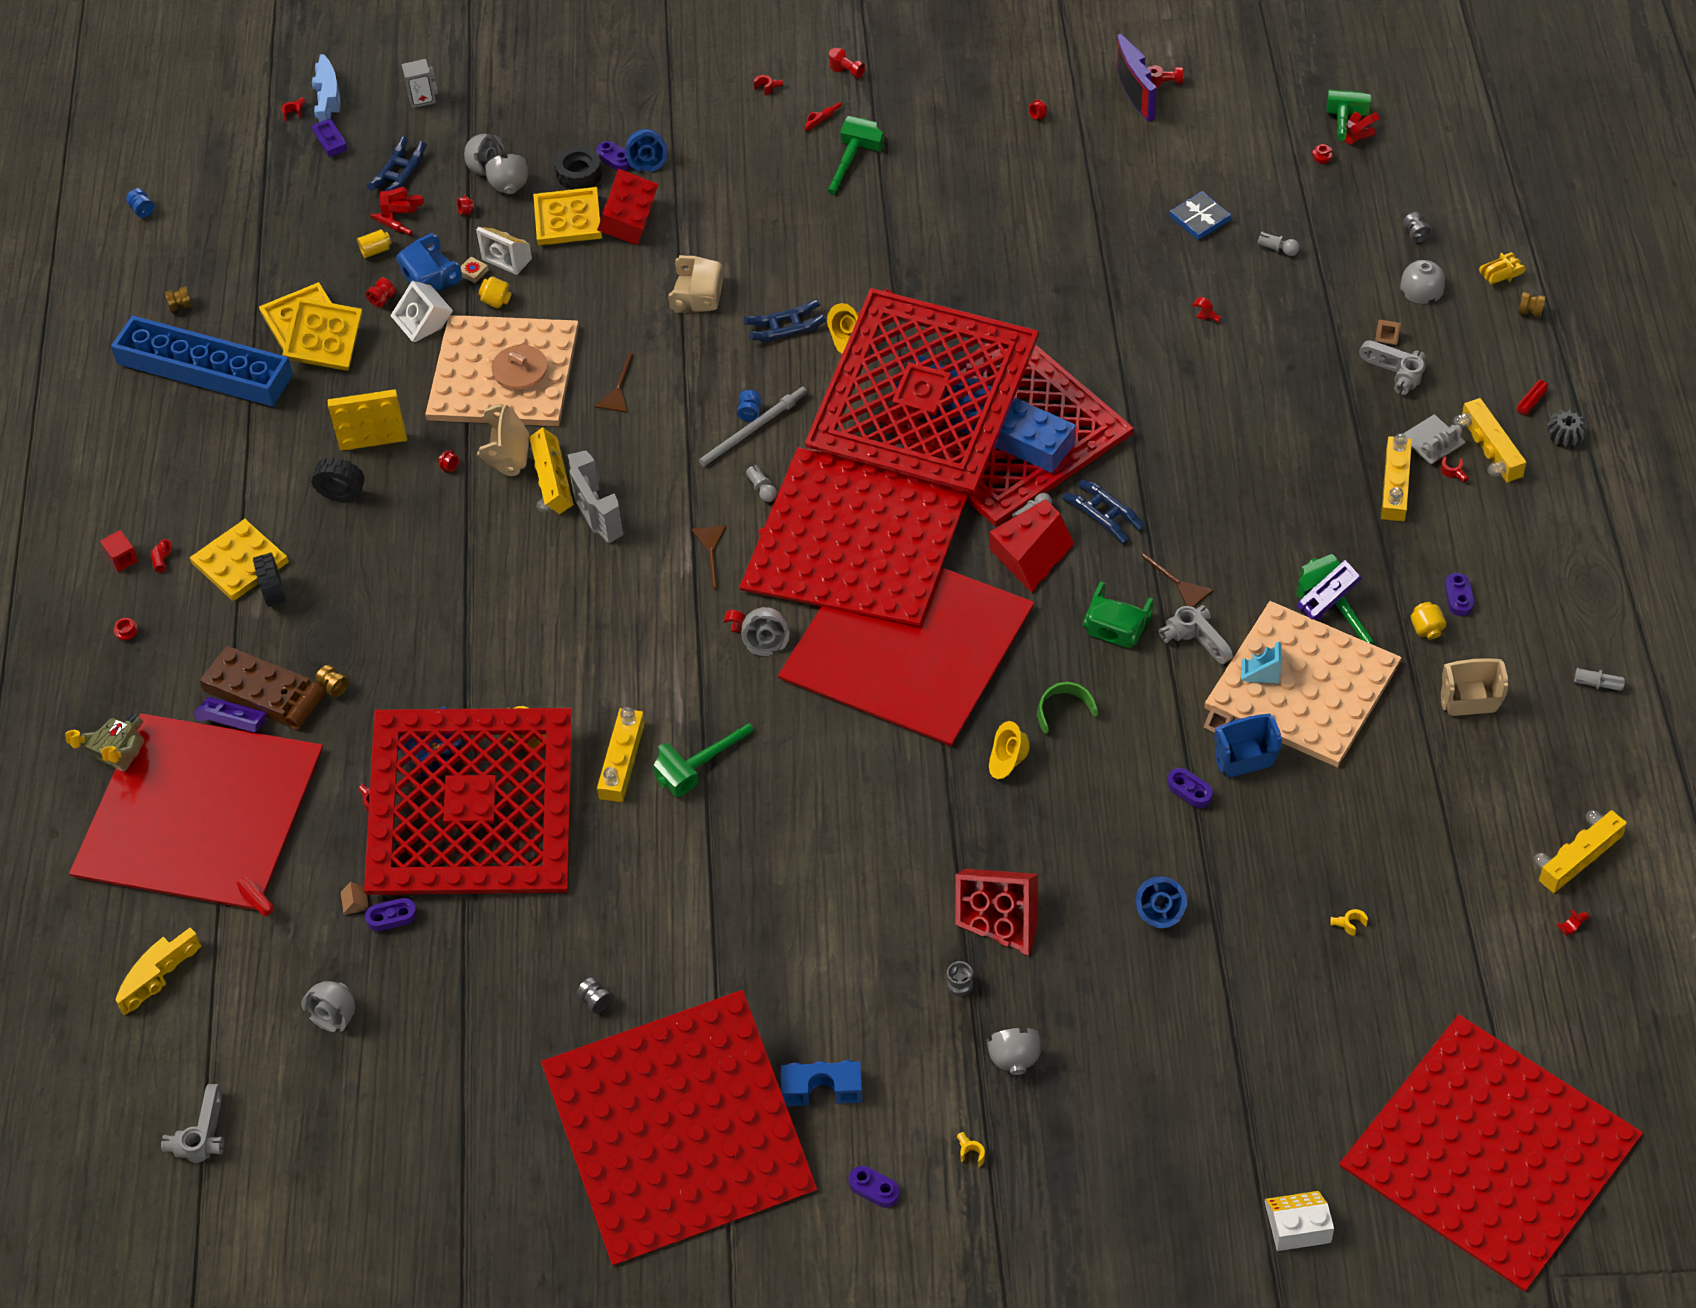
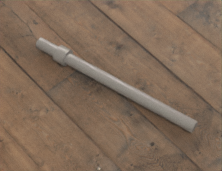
[699,387,807,467]

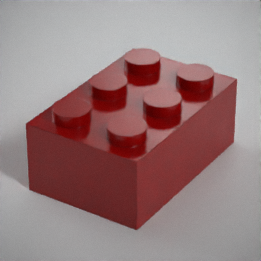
[597,169,659,245]

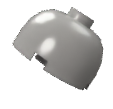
[464,134,504,176]
[485,154,528,194]
[1400,260,1445,304]
[741,607,790,656]
[301,981,355,1032]
[987,1028,1041,1075]

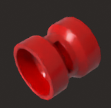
[365,277,396,308]

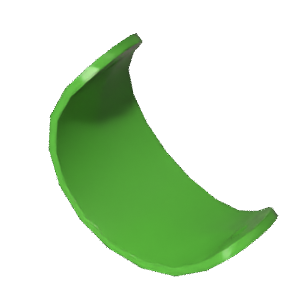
[1037,682,1098,734]

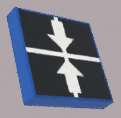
[1169,191,1231,240]

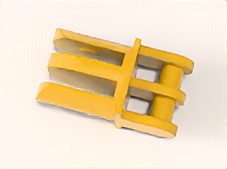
[1479,252,1526,285]

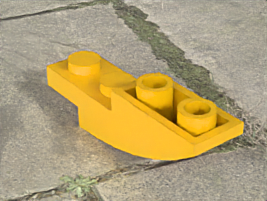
[115,928,202,1016]

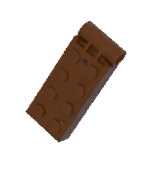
[199,645,326,730]

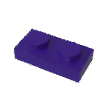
[312,118,348,157]

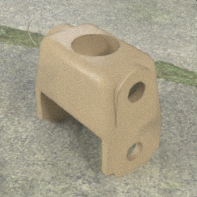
[668,255,723,313]
[477,404,530,476]
[1441,659,1509,716]

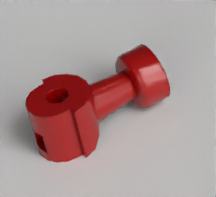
[829,48,866,79]
[1147,65,1184,89]

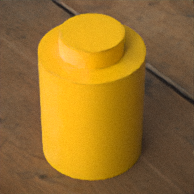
[357,229,392,258]

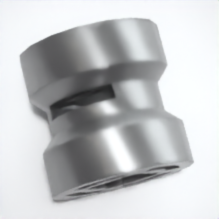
[1402,212,1432,243]
[947,961,973,997]
[576,977,613,1013]

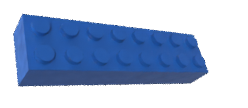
[111,315,293,407]
[895,355,1076,473]

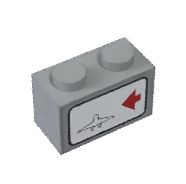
[402,59,438,108]

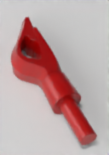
[804,102,842,132]
[370,212,413,236]

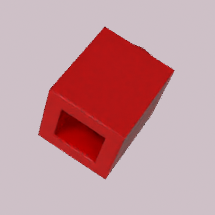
[100,530,139,572]

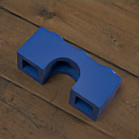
[781,1060,862,1106]

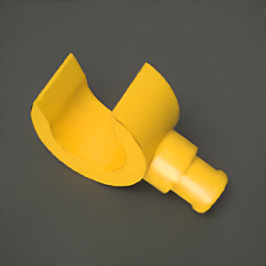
[1330,909,1368,936]
[957,1132,985,1168]

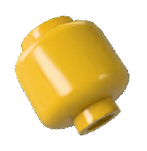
[478,276,512,309]
[1411,602,1446,640]

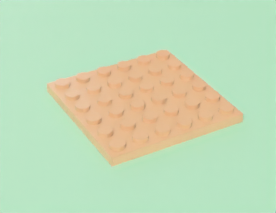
[425,315,579,426]
[1204,601,1401,768]

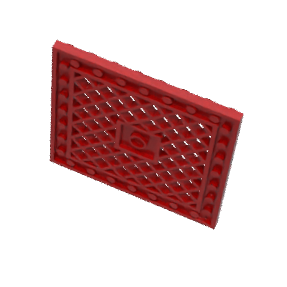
[804,288,1040,494]
[877,343,1134,527]
[364,708,572,895]

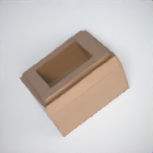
[1375,319,1401,345]
[1203,705,1235,733]
[341,882,369,915]

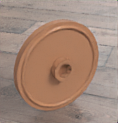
[491,345,548,389]

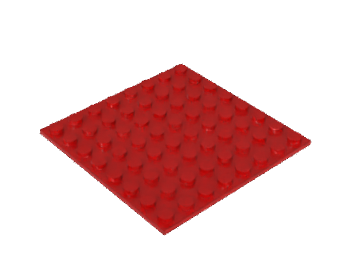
[739,447,969,626]
[778,568,1034,746]
[69,713,323,910]
[541,990,817,1266]
[1339,1014,1643,1292]

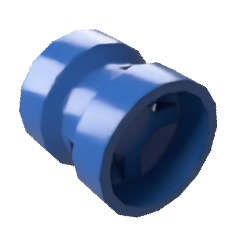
[126,188,155,218]
[737,390,762,422]

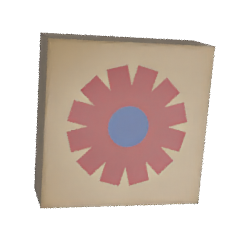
[461,257,488,283]

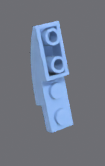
[312,54,340,123]

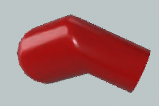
[151,539,172,573]

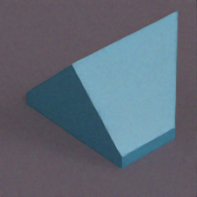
[1241,641,1282,683]

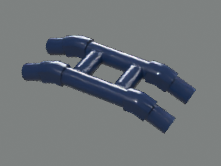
[367,136,427,191]
[743,298,827,342]
[1063,480,1144,544]

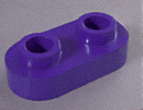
[596,141,631,171]
[1445,573,1474,616]
[1167,768,1213,808]
[365,898,417,931]
[849,1166,899,1208]

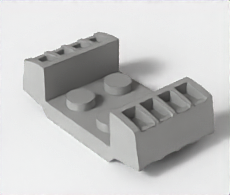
[568,451,623,544]

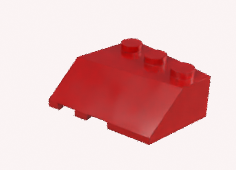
[990,499,1074,593]
[955,869,1038,956]

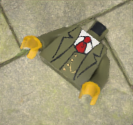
[65,713,144,772]

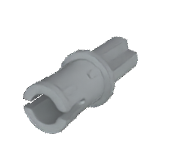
[1574,668,1625,691]

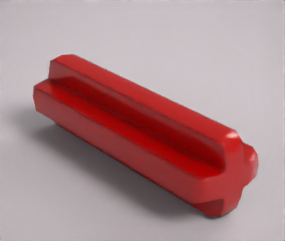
[1516,380,1549,415]
[237,877,274,917]

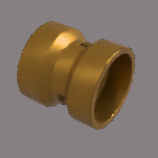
[165,286,192,312]
[1518,292,1546,318]
[315,664,349,697]

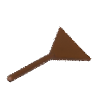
[595,352,633,413]
[691,525,726,589]
[1142,553,1213,607]

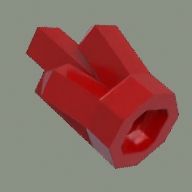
[1344,112,1380,145]
[380,187,425,213]

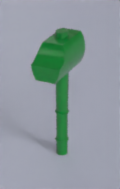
[1326,89,1371,141]
[828,116,884,195]
[1296,554,1374,645]
[654,723,754,798]

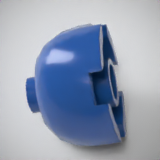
[625,129,667,172]
[1135,876,1187,928]

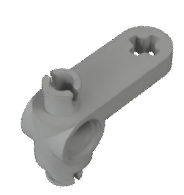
[1359,341,1426,395]
[1159,605,1233,664]
[161,1084,224,1163]

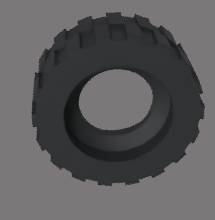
[554,146,602,190]
[311,457,365,503]
[253,552,286,607]

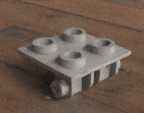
[1400,414,1465,465]

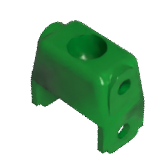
[1083,581,1154,648]

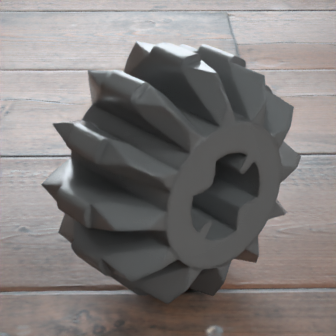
[1547,409,1588,448]

